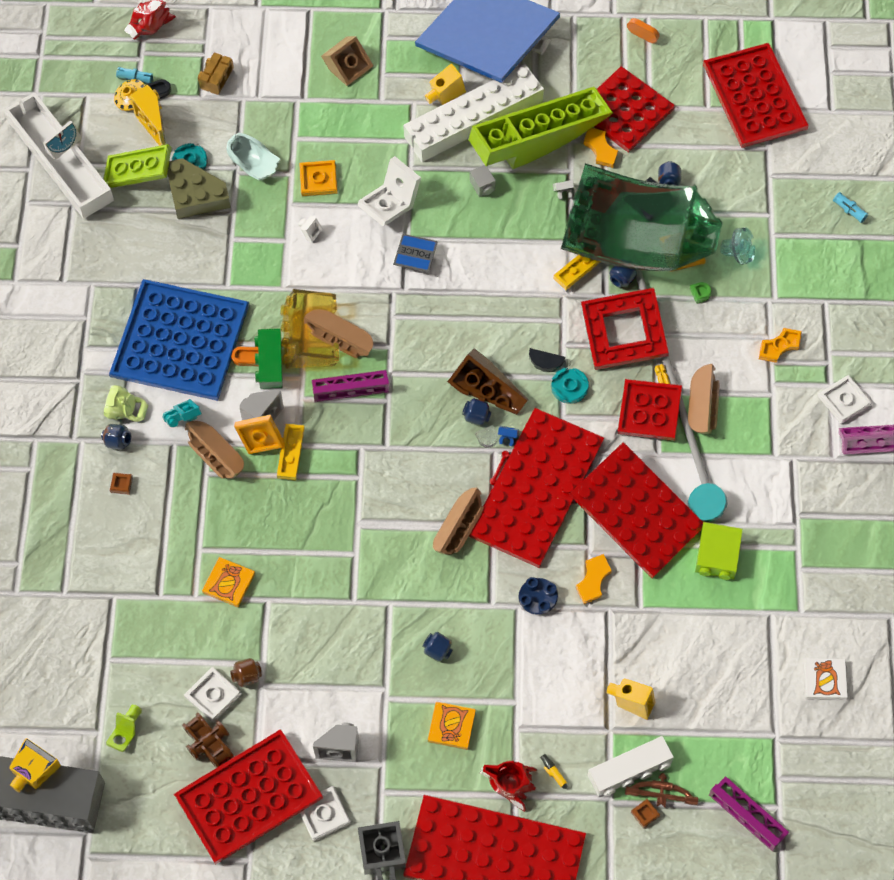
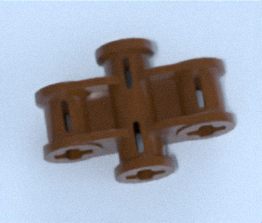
[182,712,234,768]

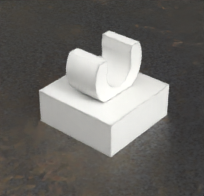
[553,180,574,199]
[298,216,323,242]

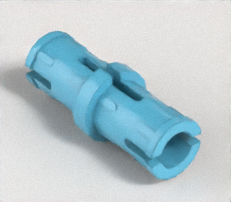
[116,67,153,84]
[833,192,868,223]

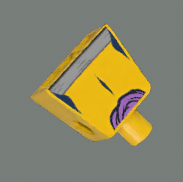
[10,738,61,793]

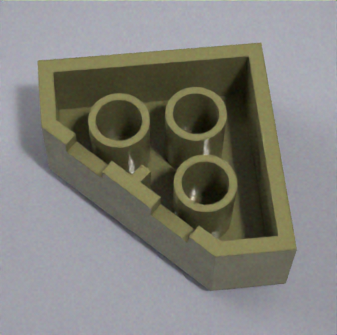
[167,158,231,219]

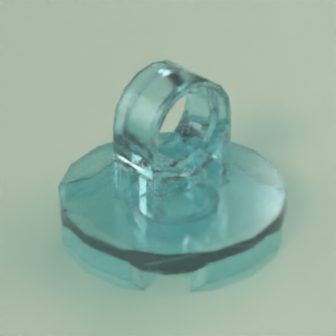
[720,227,755,264]

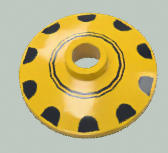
[114,79,145,111]

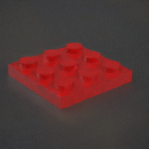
[618,379,682,441]

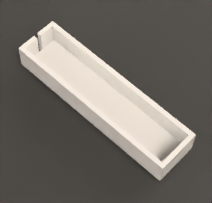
[403,64,544,162]
[5,92,114,219]

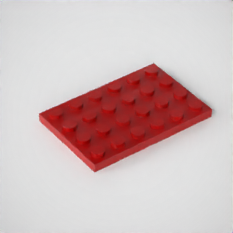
[703,43,809,148]
[569,442,703,578]
[174,729,323,865]

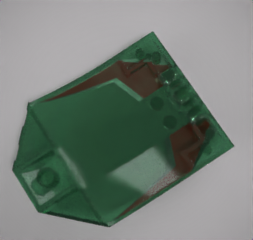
[561,163,722,271]

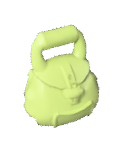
[104,385,148,422]

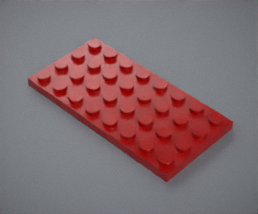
[469,408,604,568]
[403,795,586,880]

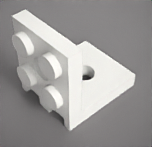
[358,156,421,227]

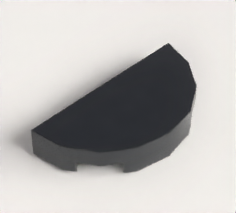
[529,348,566,372]

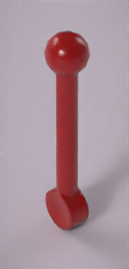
[489,451,509,485]

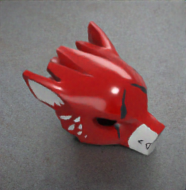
[125,0,176,40]
[480,761,537,812]

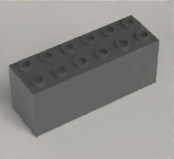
[0,756,105,833]

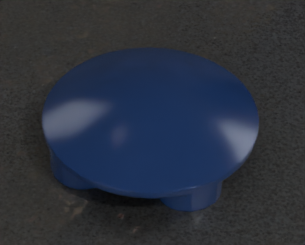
[518,577,558,615]

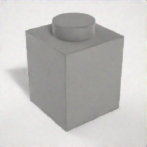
[470,165,496,197]

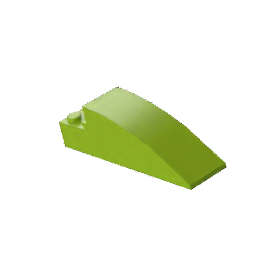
[468,86,612,170]

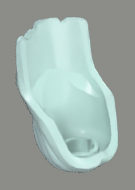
[226,133,281,180]

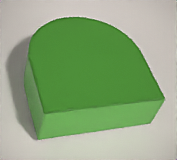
[690,282,712,304]

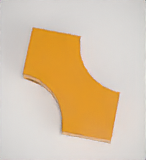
[583,128,618,168]
[758,328,802,363]
[575,554,612,604]

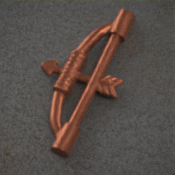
[625,773,698,808]

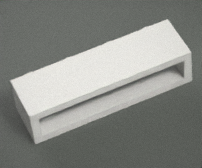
[587,736,674,797]

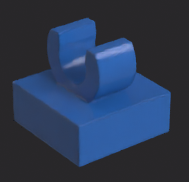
[498,425,519,446]

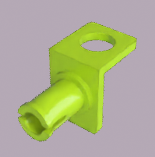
[106,704,142,752]

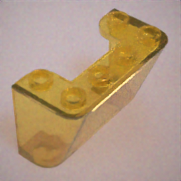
[280,289,339,369]

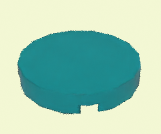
[171,143,208,170]
[551,368,589,404]
[688,483,728,522]

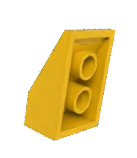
[130,85,166,146]

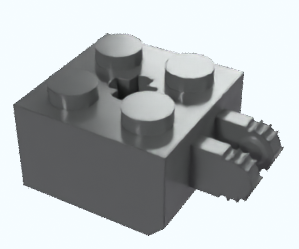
[358,821,406,880]

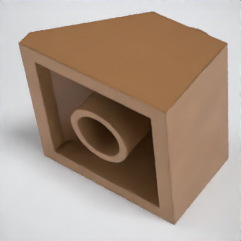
[321,36,374,86]

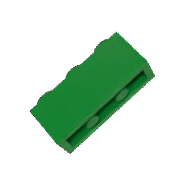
[254,328,283,389]

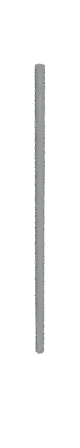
[634,263,709,484]

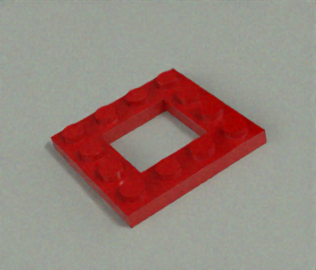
[581,288,669,370]

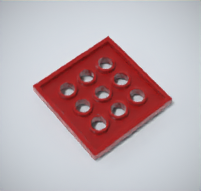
[594,66,675,153]

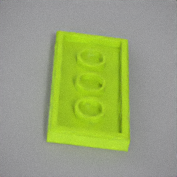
[103,144,172,188]

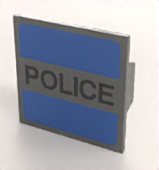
[393,234,438,273]

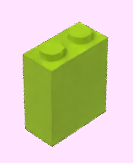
[695,522,743,580]

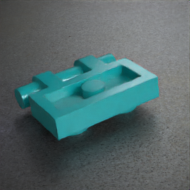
[162,399,202,427]

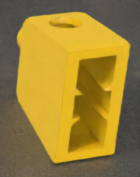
[424,63,466,105]
[607,678,656,720]

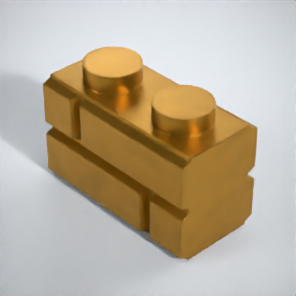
[198,52,234,95]

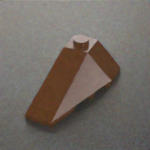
[447,348,528,415]

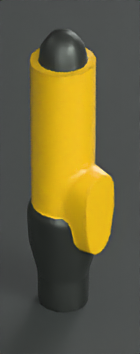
[540,754,568,789]

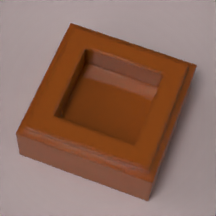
[110,473,133,495]
[630,799,660,829]

